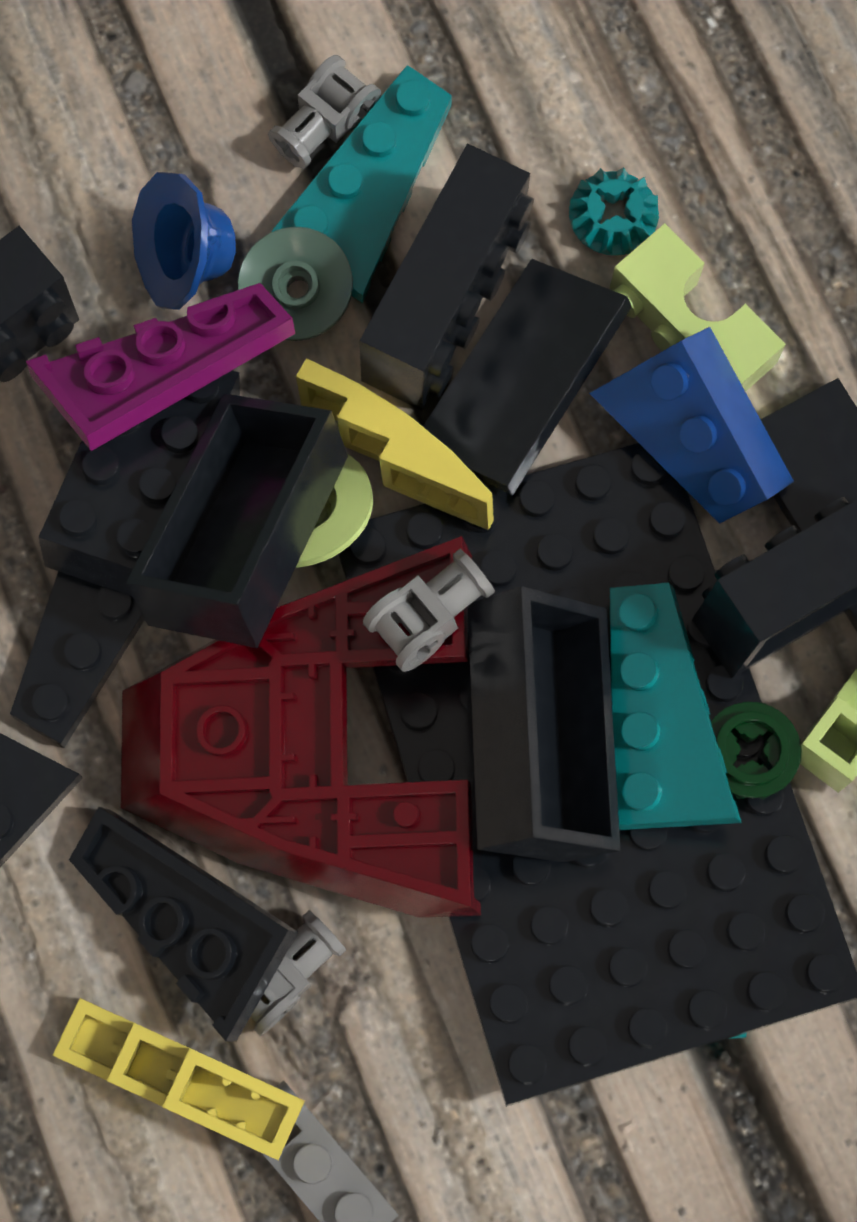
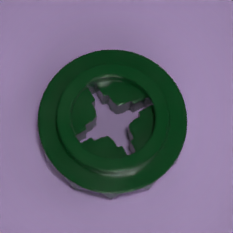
[711,702,802,800]

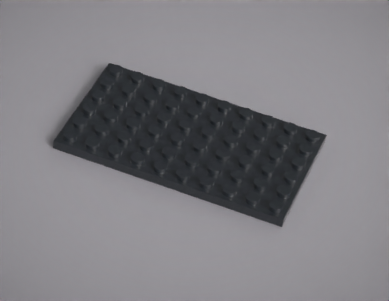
[338,443,857,1107]

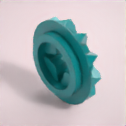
[569,167,659,256]

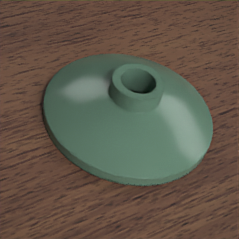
[238,227,353,341]

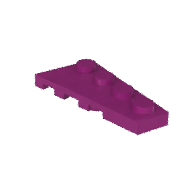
[26,283,295,451]

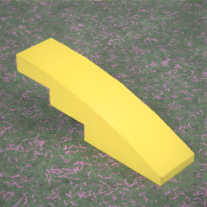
[296,358,494,530]
[52,998,305,1160]

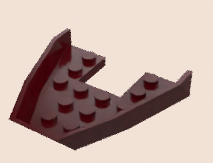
[120,536,481,918]

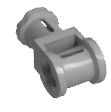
[268,55,381,169]
[363,549,495,672]
[251,910,346,1036]

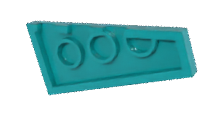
[271,65,452,303]
[610,583,742,830]

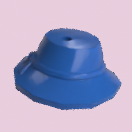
[132,172,236,310]

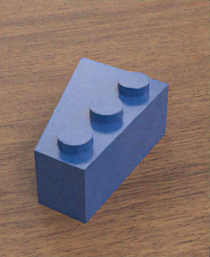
[589,327,794,524]

